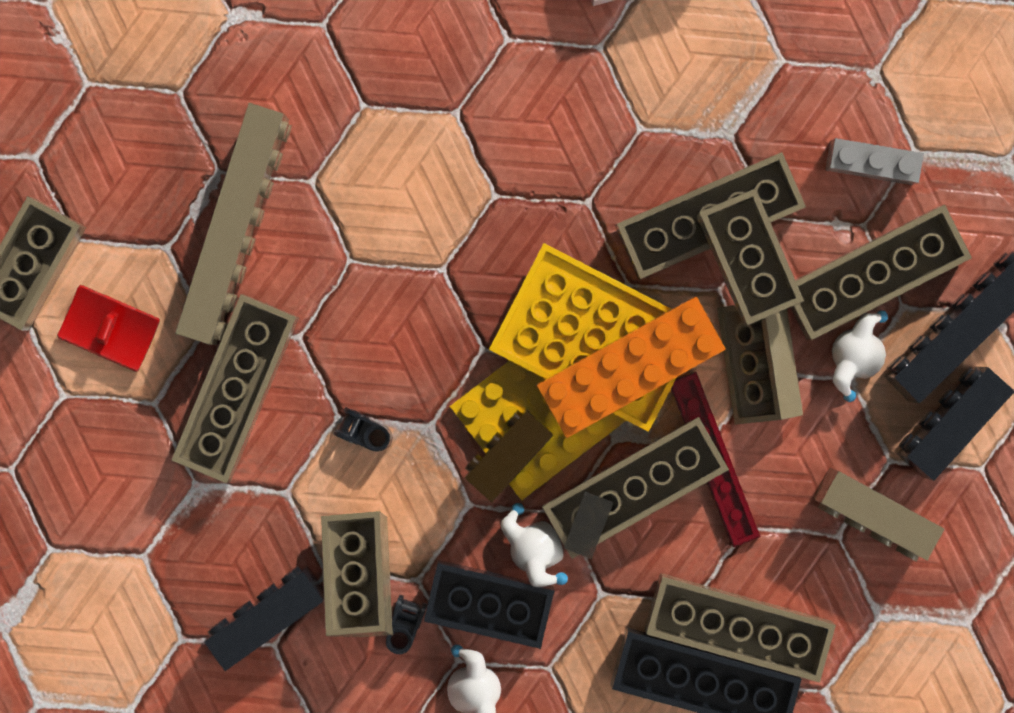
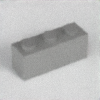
[825,138,924,185]

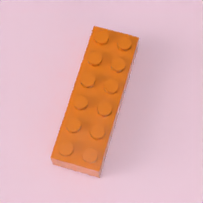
[536,296,726,438]

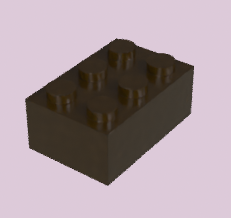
[465,409,554,503]

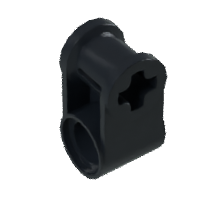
[333,407,393,452]
[386,594,427,655]

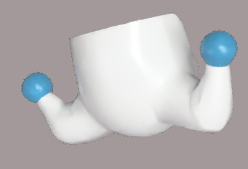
[832,310,888,402]
[501,503,568,587]
[447,644,501,713]

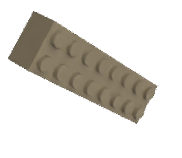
[175,103,292,345]

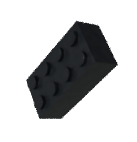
[897,366,1014,481]
[424,560,555,649]
[204,566,324,671]

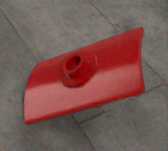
[57,285,160,372]

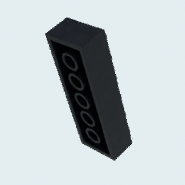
[884,251,1014,404]
[611,627,802,713]

